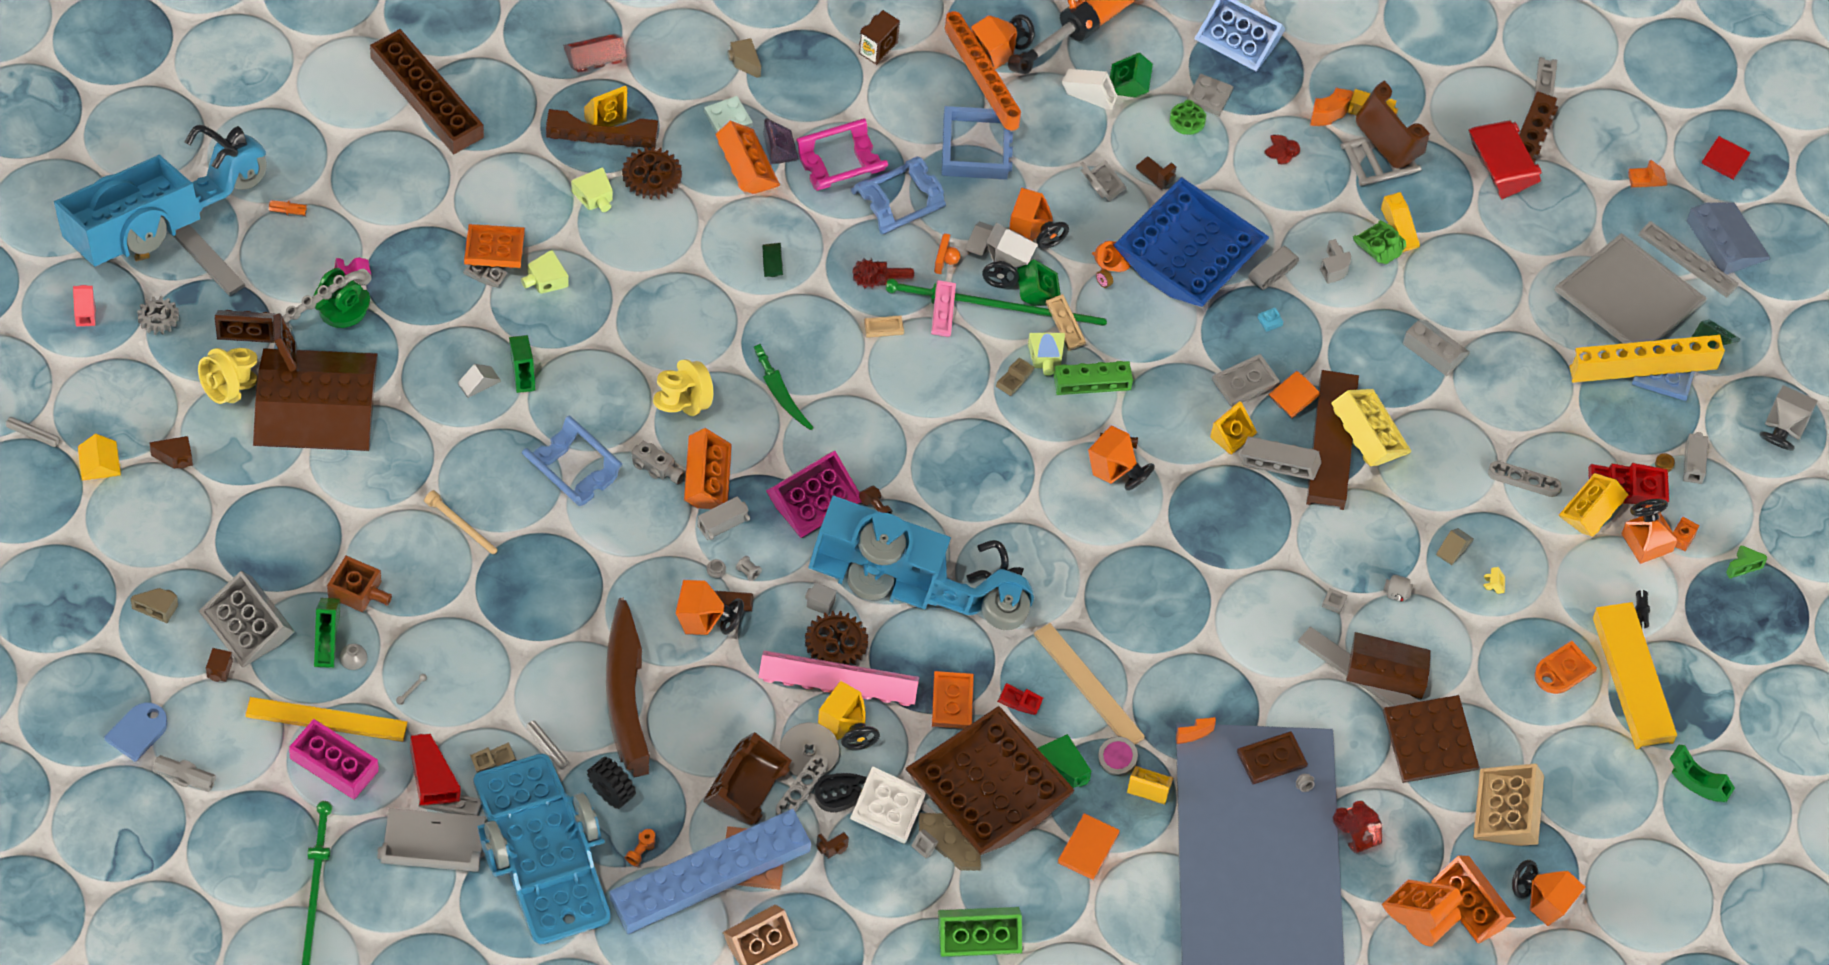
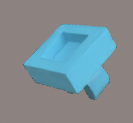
[1258,308,1283,332]

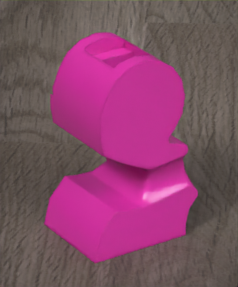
[334,257,371,280]

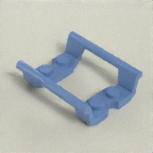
[851,156,946,234]
[522,415,622,506]

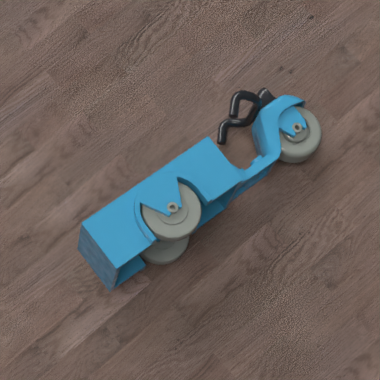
[54,125,267,267]
[808,496,1034,630]

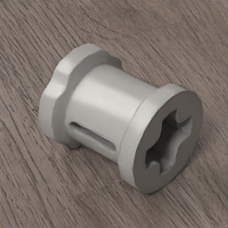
[736,556,762,581]

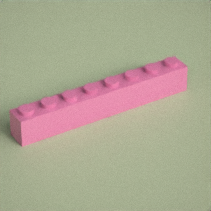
[759,650,919,706]

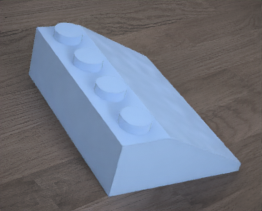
[1194,0,1285,72]

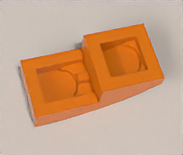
[1176,717,1216,744]

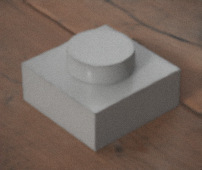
[1322,588,1348,614]
[911,829,939,858]

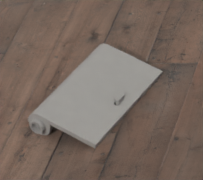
[377,808,486,872]

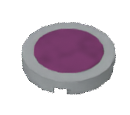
[1098,736,1138,776]

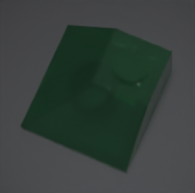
[1692,319,1740,348]

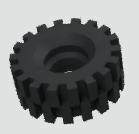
[587,757,636,809]

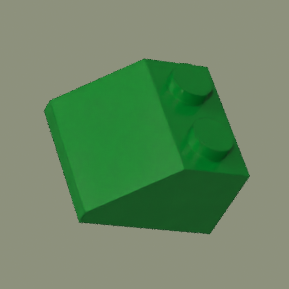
[1110,52,1153,98]
[1017,259,1061,306]

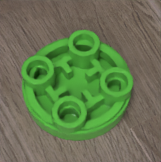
[1169,100,1206,135]

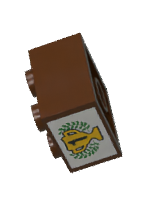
[859,10,900,65]

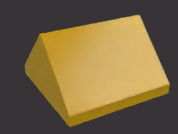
[1210,401,1257,454]
[78,433,121,481]
[1127,766,1173,804]

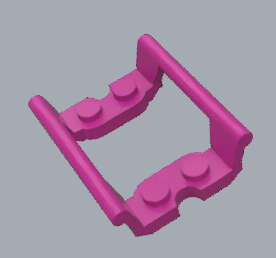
[796,118,888,191]

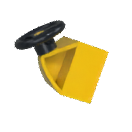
[818,680,880,750]

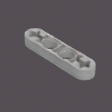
[1488,461,1561,497]
[776,755,827,816]

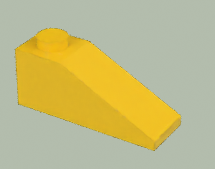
[1381,192,1420,252]

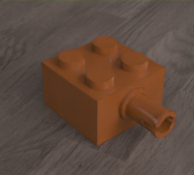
[327,556,392,612]

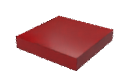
[1701,136,1751,180]

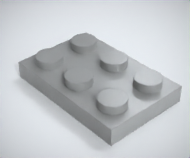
[1212,354,1280,407]

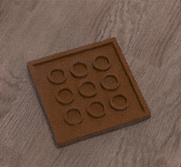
[1383,695,1479,783]

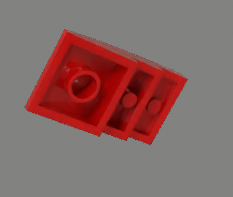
[1588,463,1669,504]

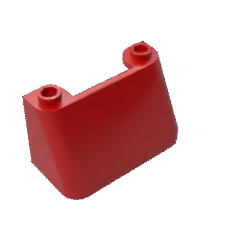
[1468,120,1542,200]

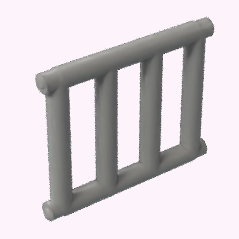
[1340,137,1421,186]

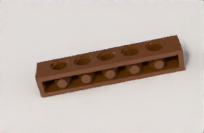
[1519,91,1559,164]

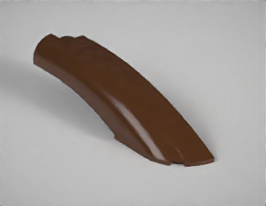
[606,597,649,778]

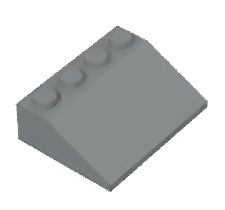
[199,571,295,667]

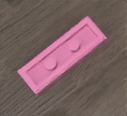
[931,280,956,337]

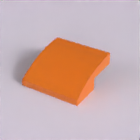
[1268,371,1320,418]

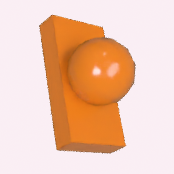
[934,233,960,274]

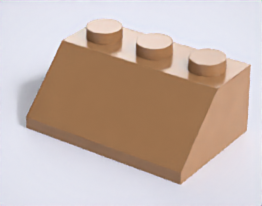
[723,905,798,965]

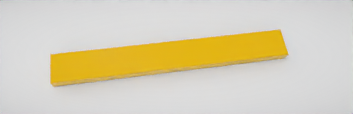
[246,697,408,742]

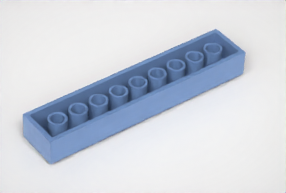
[610,809,811,934]

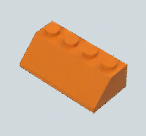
[715,121,780,194]
[684,428,732,509]
[1431,855,1516,943]

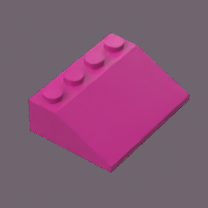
[766,451,862,538]

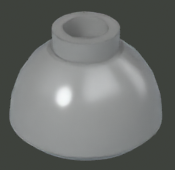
[340,644,367,670]

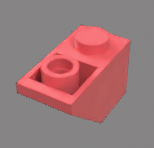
[73,285,96,326]

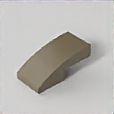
[996,357,1035,396]
[470,742,517,773]

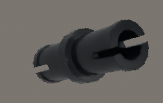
[1635,590,1650,629]

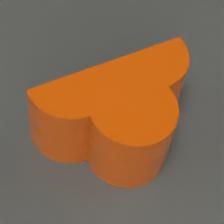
[1382,879,1462,946]

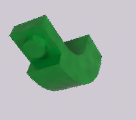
[1669,745,1735,802]

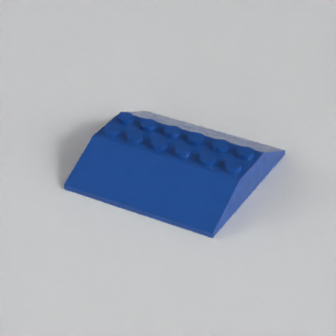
[1114,177,1269,307]

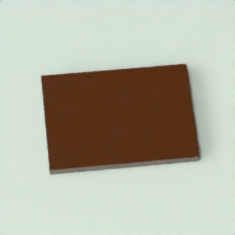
[273,313,297,372]
[1237,731,1308,784]

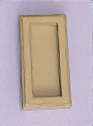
[864,316,904,338]

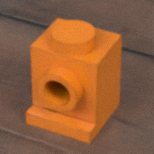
[1673,517,1700,551]

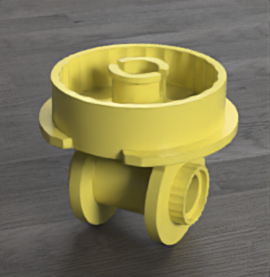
[198,348,257,404]
[653,359,713,416]

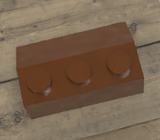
[215,310,275,343]

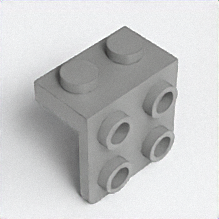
[1080,160,1127,202]

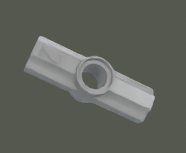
[153,755,216,792]

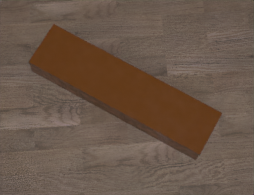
[1306,370,1359,510]

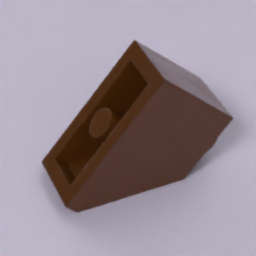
[149,436,193,469]

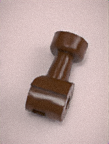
[859,485,893,514]

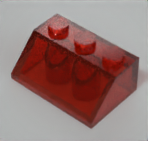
[563,33,627,72]

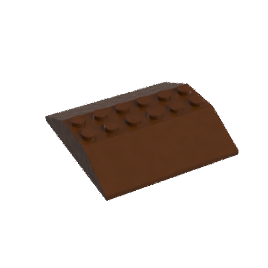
[253,348,378,451]
[906,706,1074,855]

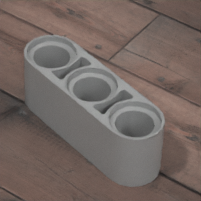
[1248,246,1299,290]

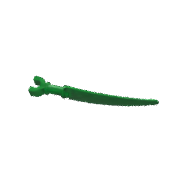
[754,344,813,430]

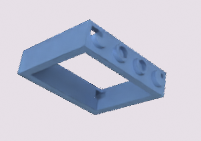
[942,106,1013,180]

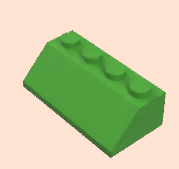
[938,907,1022,956]

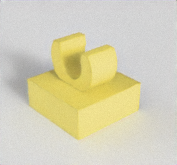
[1484,567,1505,594]

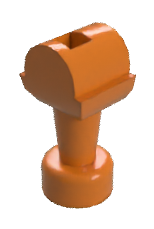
[625,829,655,867]

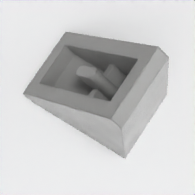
[458,364,501,398]

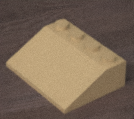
[1474,764,1544,846]

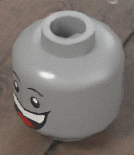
[1384,575,1413,602]

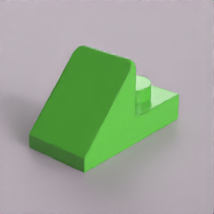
[1726,545,1767,579]

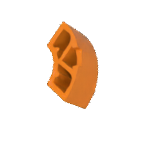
[1310,88,1354,126]

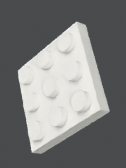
[850,766,926,844]

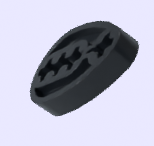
[814,773,867,813]

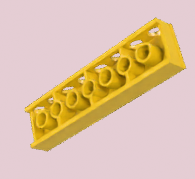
[1569,335,1725,383]
[1593,602,1677,749]

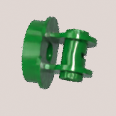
[314,268,370,328]

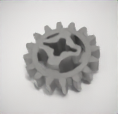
[137,296,179,335]

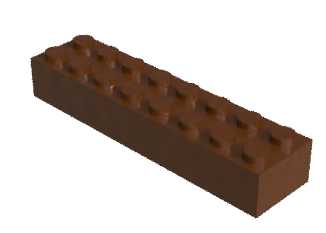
[370,29,484,155]

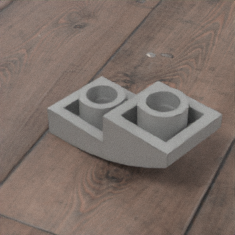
[463,265,507,288]

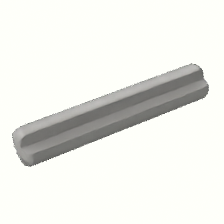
[6,417,60,447]
[526,721,568,769]

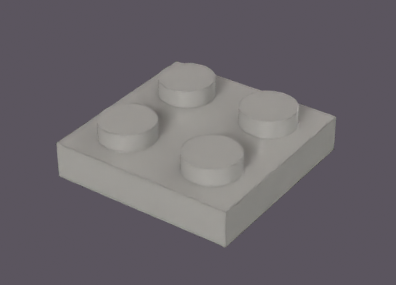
[1187,74,1234,117]

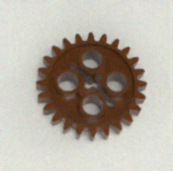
[622,146,682,200]
[805,611,868,665]

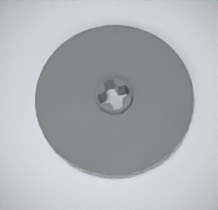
[779,723,839,779]

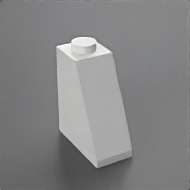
[1062,69,1118,110]

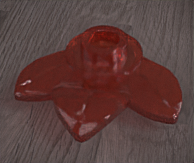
[1264,135,1300,164]

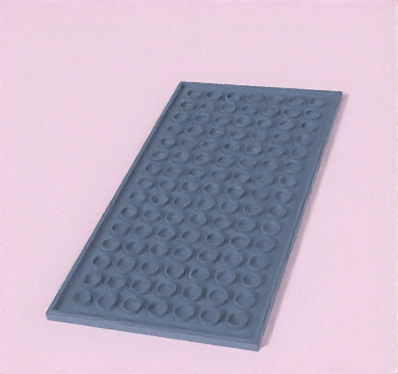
[1175,723,1344,965]

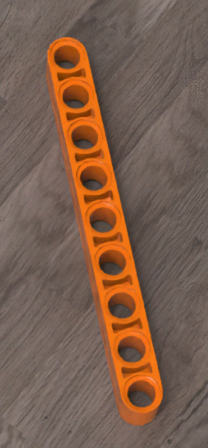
[945,11,1021,131]

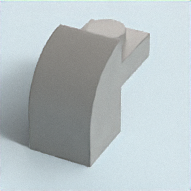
[1320,239,1351,284]

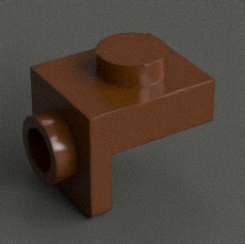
[816,832,849,859]

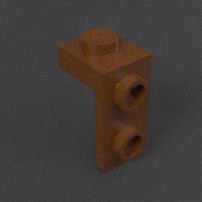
[1136,156,1176,189]

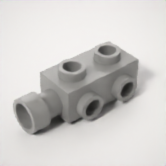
[631,440,686,484]

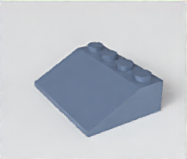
[1687,202,1771,275]

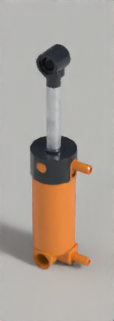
[1008,0,1136,74]

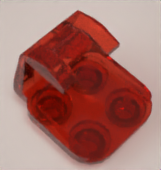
[1332,801,1382,853]

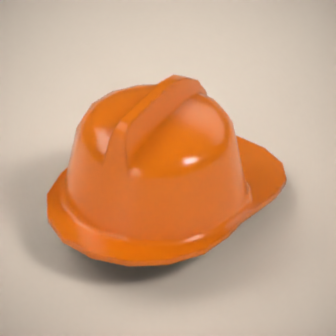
[1092,241,1131,272]

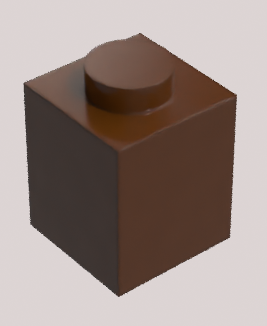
[206,648,233,682]

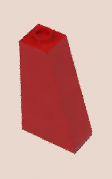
[410,734,461,806]

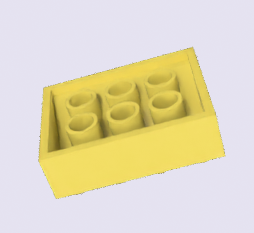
[1331,389,1412,466]

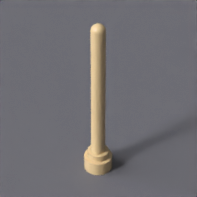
[424,490,497,554]

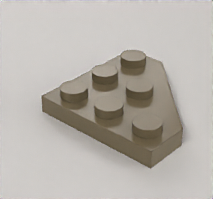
[919,813,981,871]

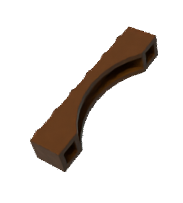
[546,109,658,149]

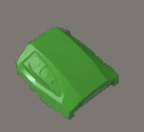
[1353,220,1406,264]

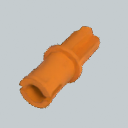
[269,200,307,216]

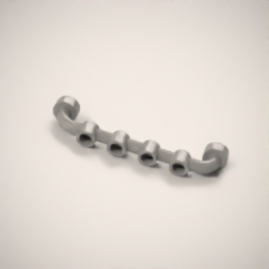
[282,269,371,332]

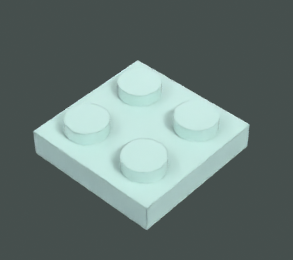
[704,96,753,133]

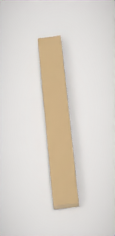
[1034,623,1145,745]

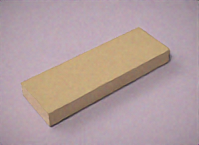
[1046,294,1086,351]

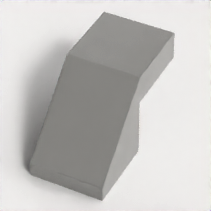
[965,221,994,256]

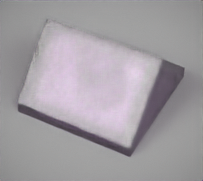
[763,118,799,164]

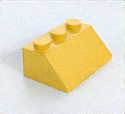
[1559,473,1628,537]

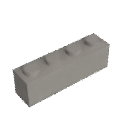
[1240,437,1322,480]

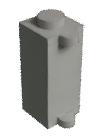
[1683,432,1708,484]
[697,496,750,540]

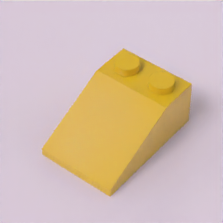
[584,85,627,127]

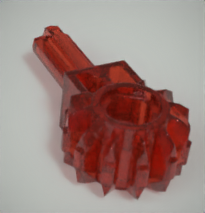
[852,258,914,289]

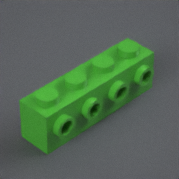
[1054,361,1133,395]

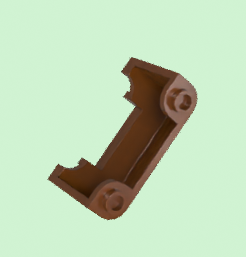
[1356,80,1430,168]
[703,732,792,825]

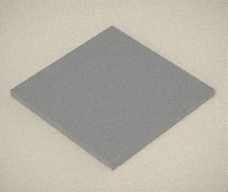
[1554,233,1707,354]

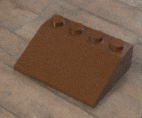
[1346,632,1431,699]

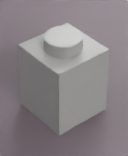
[805,582,837,615]

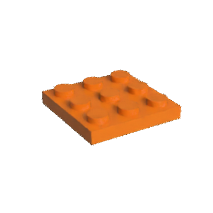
[464,224,525,268]

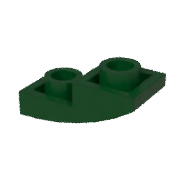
[762,242,783,277]

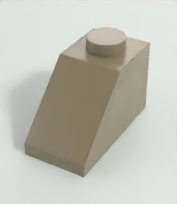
[728,38,761,78]
[131,588,178,623]

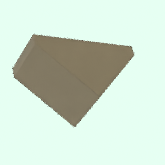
[1436,528,1474,565]

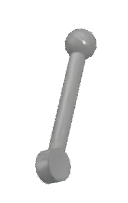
[396,674,427,705]

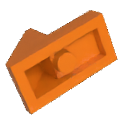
[1628,160,1667,187]

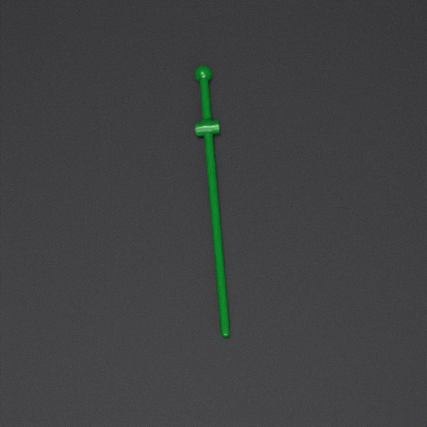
[886,279,1107,326]
[301,801,332,965]

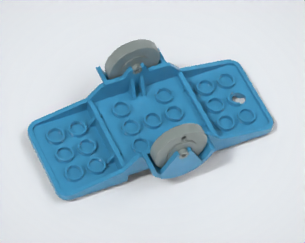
[473,754,610,944]

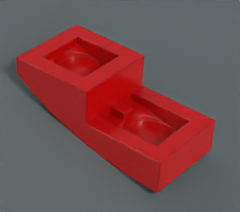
[997,683,1043,715]

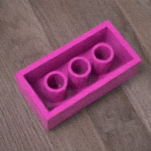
[289,719,379,800]

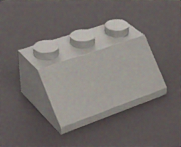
[1403,320,1470,376]

